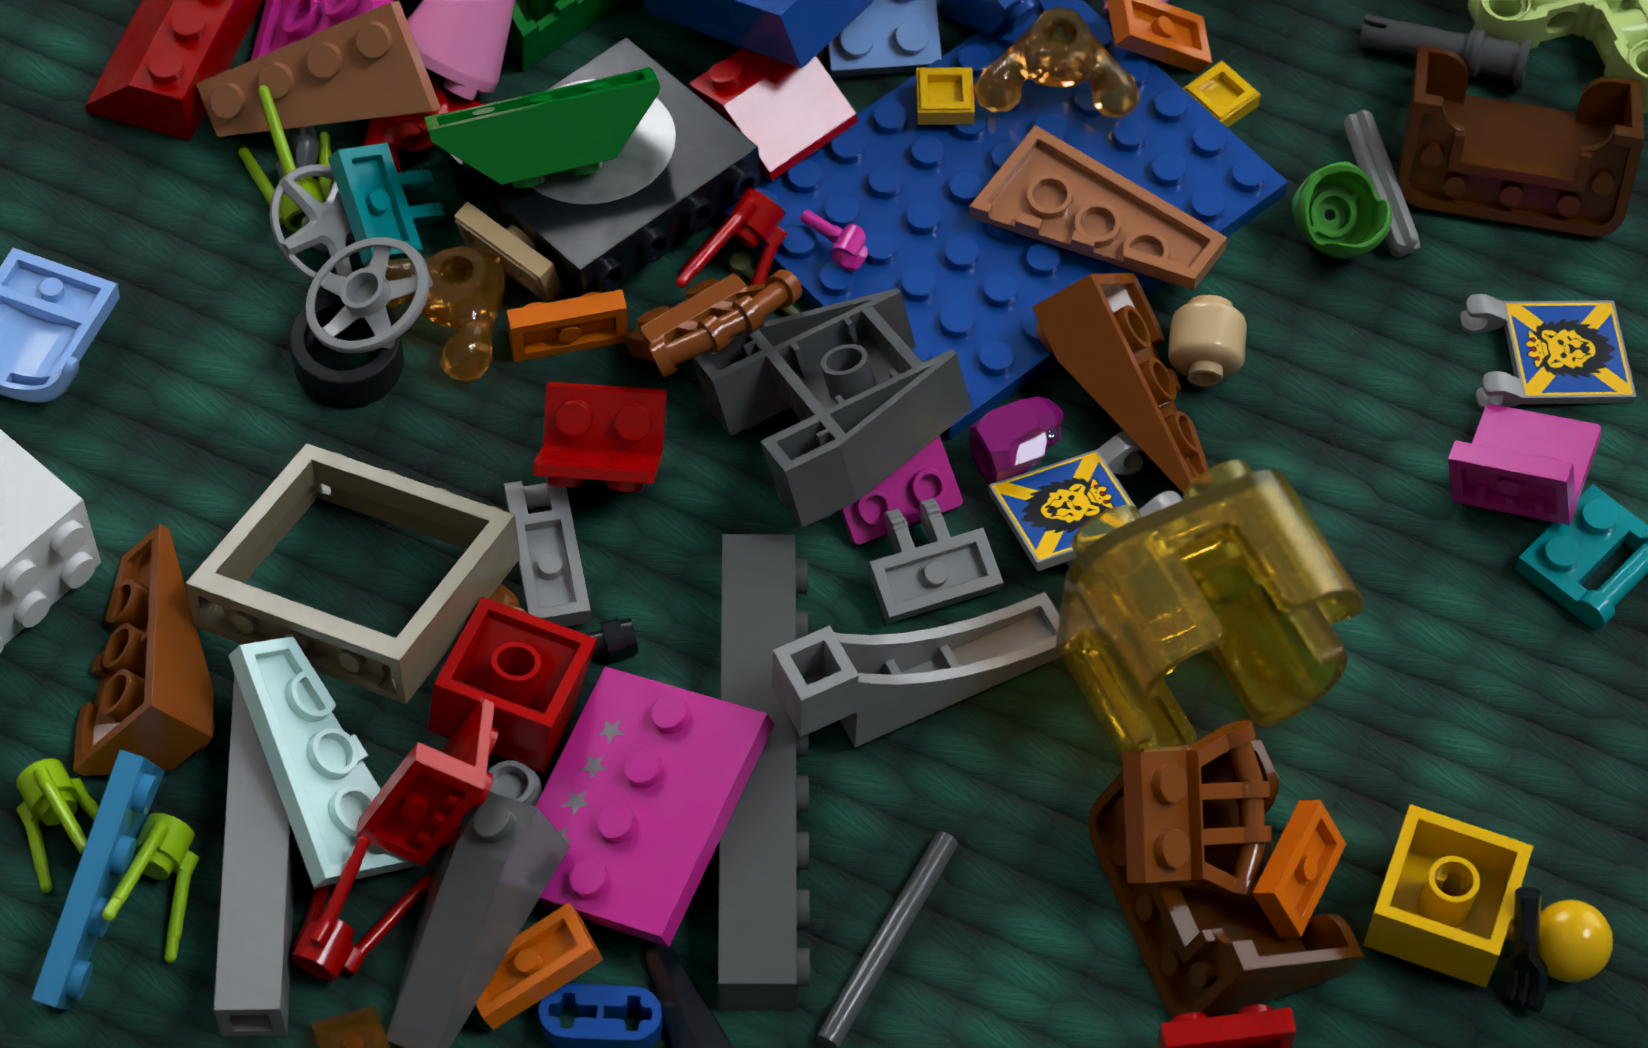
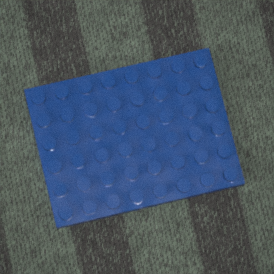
[721,0,1288,441]

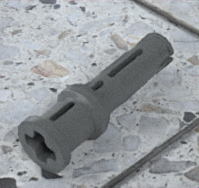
[1359,13,1533,89]

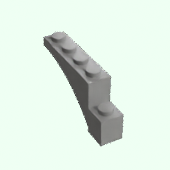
[772,592,1075,747]

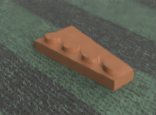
[196,1,441,137]
[969,125,1227,291]

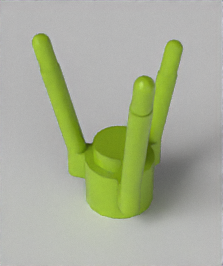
[238,85,332,232]
[16,758,100,893]
[102,813,199,963]

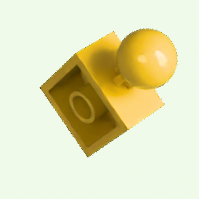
[1363,804,1613,988]

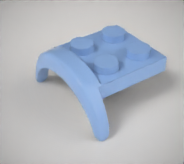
[827,0,942,78]
[0,248,120,403]

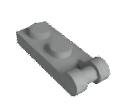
[504,477,591,627]

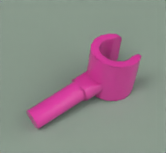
[800,210,868,272]

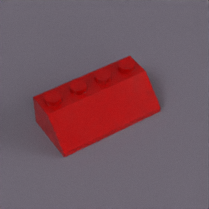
[85,0,264,141]

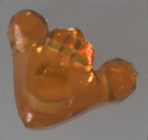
[974,8,1141,118]
[385,245,505,382]

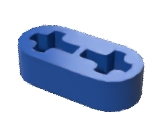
[538,984,663,1048]

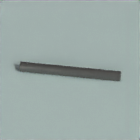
[815,831,958,1048]

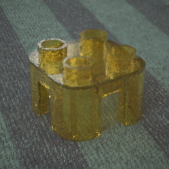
[1056,459,1364,762]

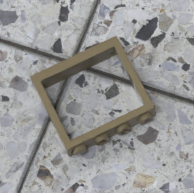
[185,443,520,704]

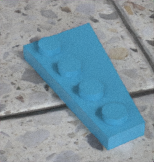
[31,750,165,1010]

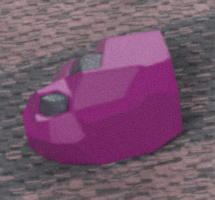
[969,397,1064,485]

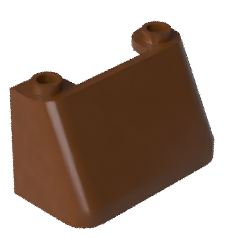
[1398,45,1645,237]
[1088,740,1364,1018]

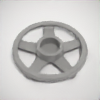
[270,164,369,280]
[306,237,433,354]

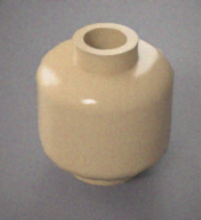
[1168,295,1247,387]

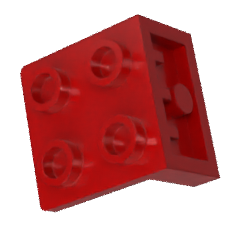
[533,382,667,492]
[356,697,498,866]

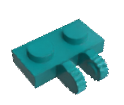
[328,143,446,266]

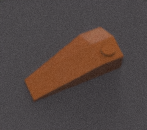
[1032,273,1215,493]
[73,524,215,776]

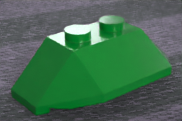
[424,67,661,188]

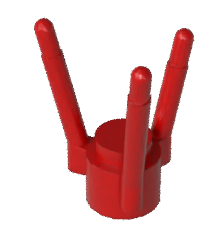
[675,188,788,288]
[290,835,432,982]

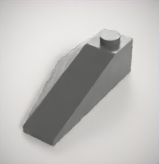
[385,791,570,1048]

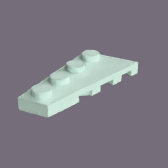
[228,636,420,888]

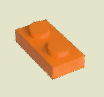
[1107,0,1212,74]
[507,289,628,363]
[1253,800,1347,937]
[476,902,603,1030]

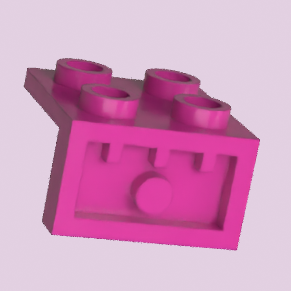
[1448,404,1601,525]
[840,435,963,545]

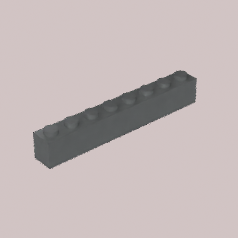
[718,534,810,1011]

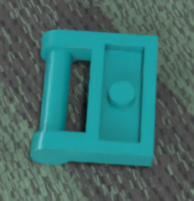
[1515,484,1648,629]

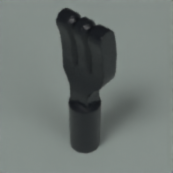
[1503,886,1548,1013]

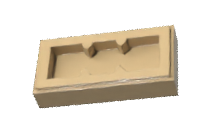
[454,201,563,303]

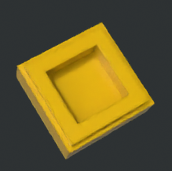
[1183,61,1261,128]
[915,67,975,125]

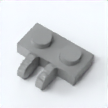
[867,498,1004,624]

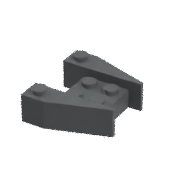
[692,288,972,528]

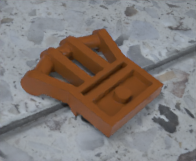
[622,269,802,377]
[1122,720,1272,905]

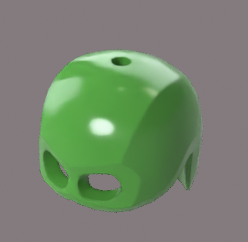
[1291,162,1393,259]

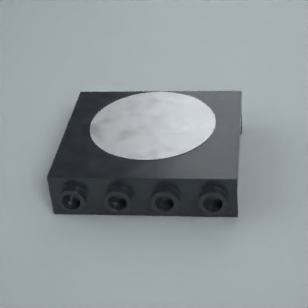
[450,37,762,297]

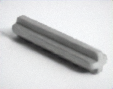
[1343,110,1420,258]

